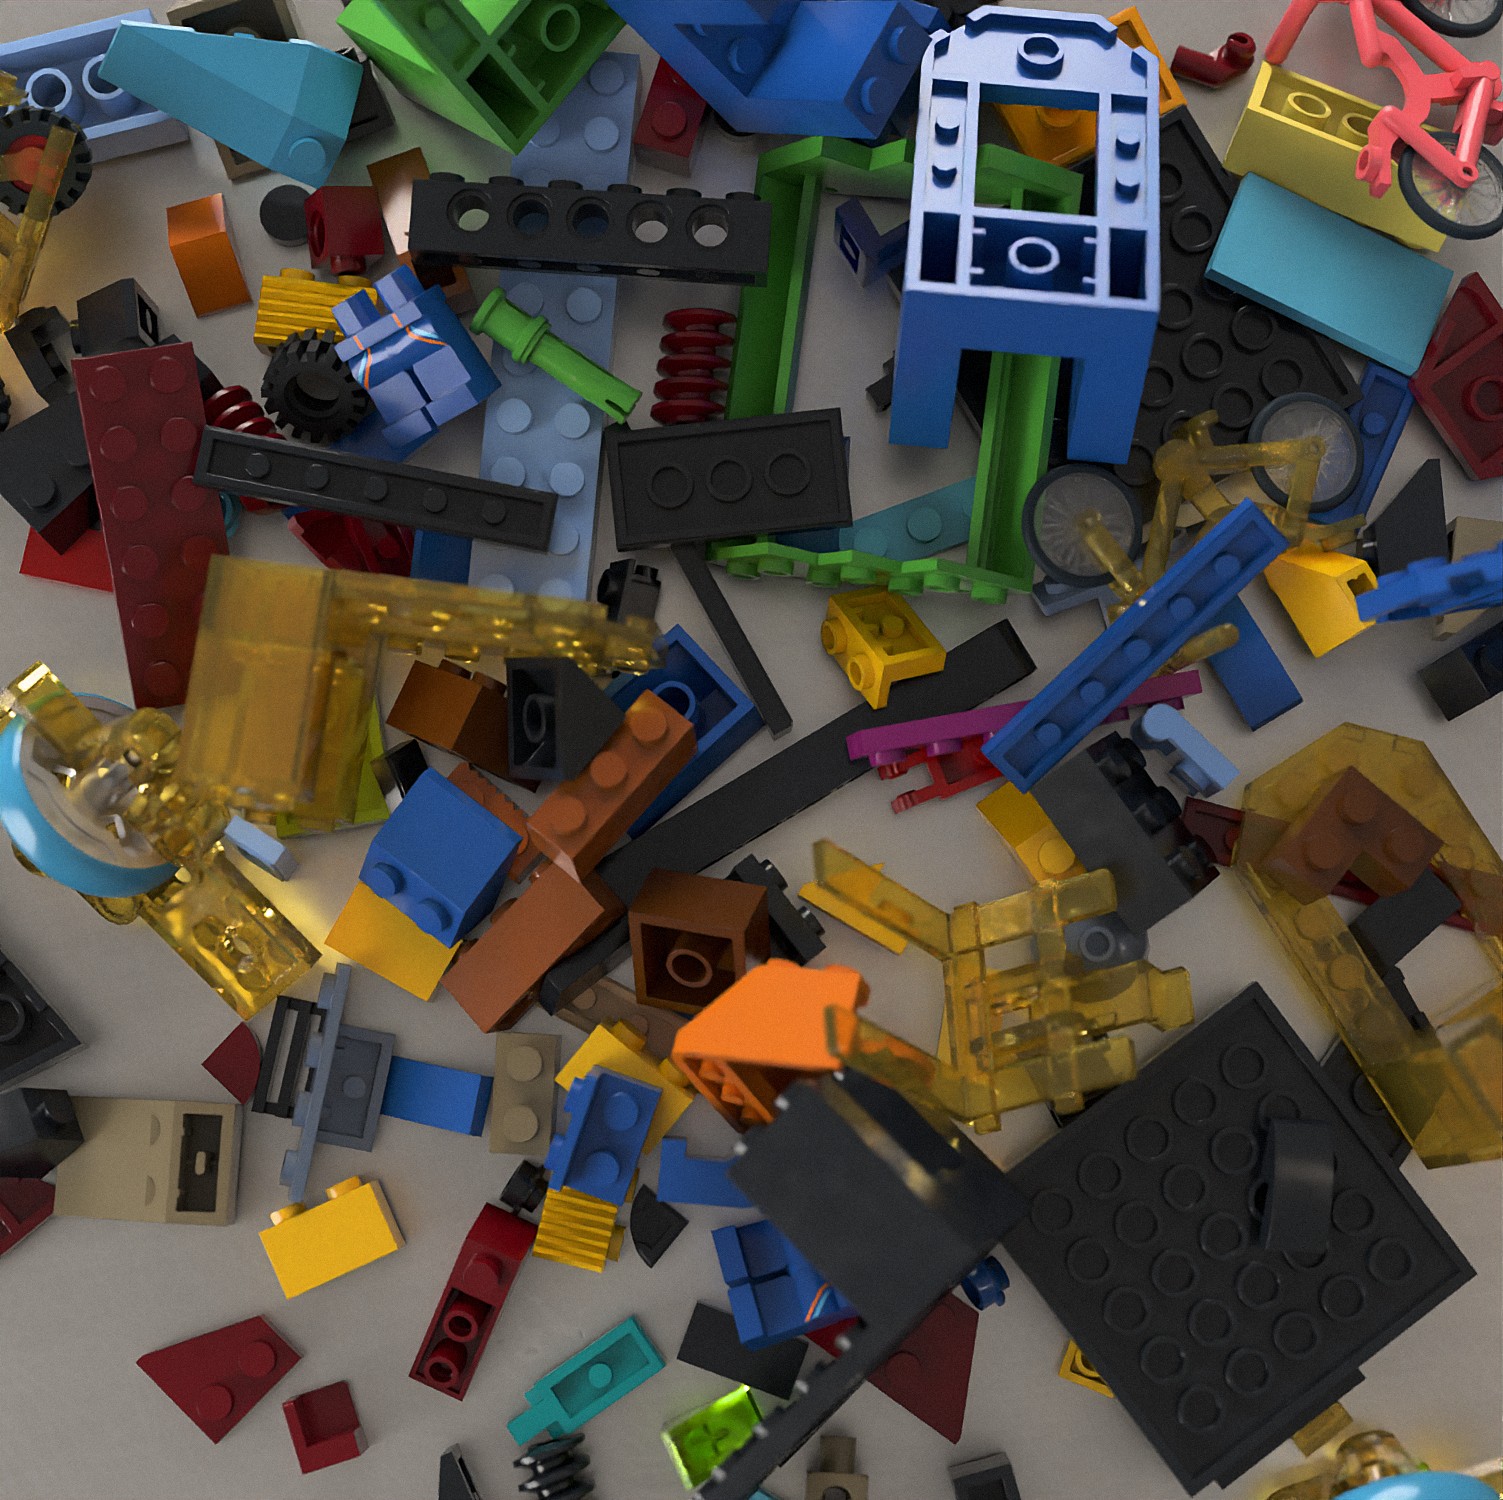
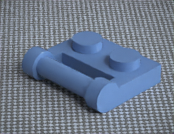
[1129,704,1240,799]

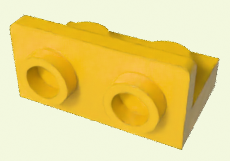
[820,585,947,710]

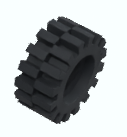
[261,328,371,444]

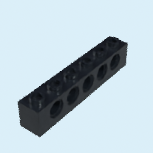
[408,172,772,288]

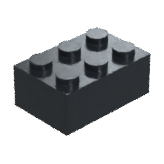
[1029,730,1220,938]

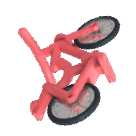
[1265,0,1503,240]

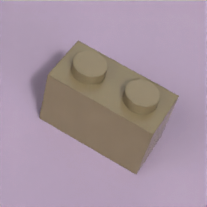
[489,1031,562,1156]

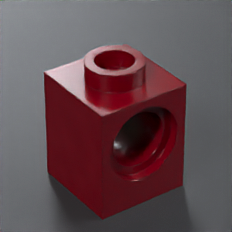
[304,186,385,277]

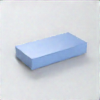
[224,814,298,882]

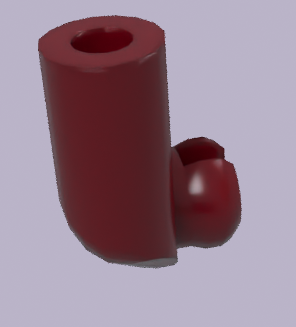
[1169,32,1256,87]

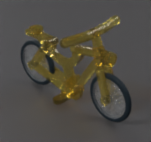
[1021,392,1367,677]

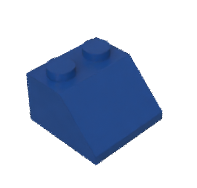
[358,767,523,949]

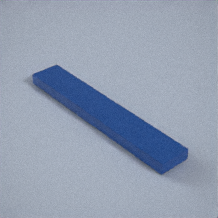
[980,497,1291,794]

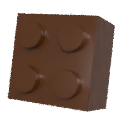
[628,867,771,1015]

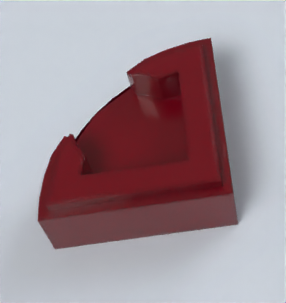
[201,1021,262,1105]

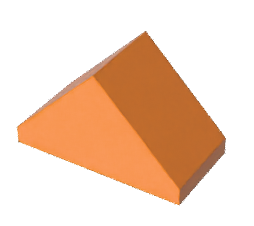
[166,193,253,319]

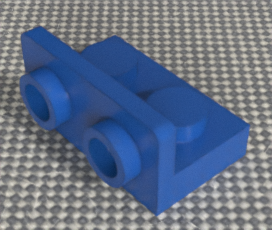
[544,1064,663,1206]

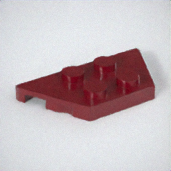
[1407,271,1503,480]
[803,1293,979,1445]

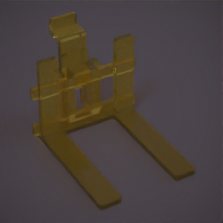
[812,838,1195,1136]

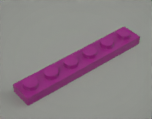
[846,669,1203,768]

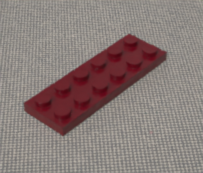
[70,341,254,713]

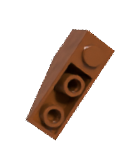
[366,146,479,315]

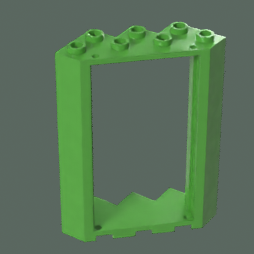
[704,136,1083,604]

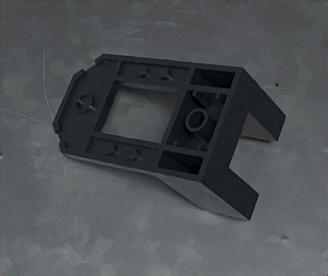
[691,1049,1036,1500]

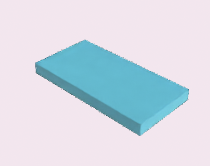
[1204,171,1454,376]

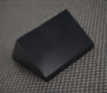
[506,656,627,781]

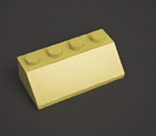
[1221,60,1469,253]

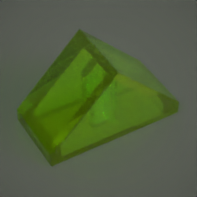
[660,1385,763,1491]

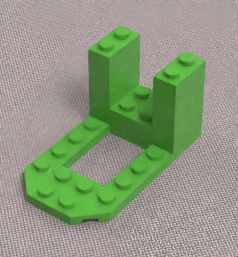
[335,0,627,156]

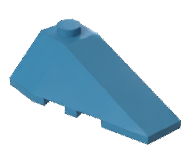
[98,20,364,189]

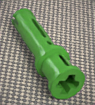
[469,286,643,425]

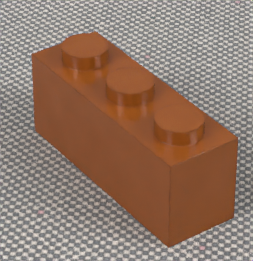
[526,689,699,883]
[440,858,627,1034]

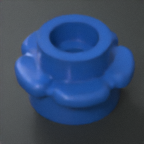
[960,1256,1010,1310]

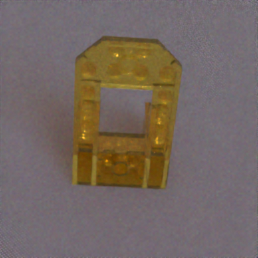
[174,555,669,834]
[1230,722,1503,1170]

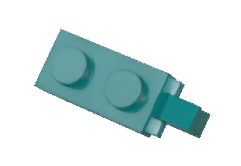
[506,1314,667,1447]

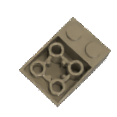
[53,1095,244,1226]

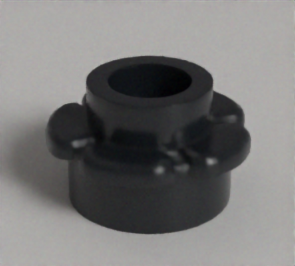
[498,1159,549,1216]

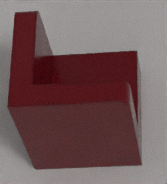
[282,1380,369,1475]

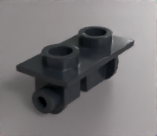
[584,558,662,680]

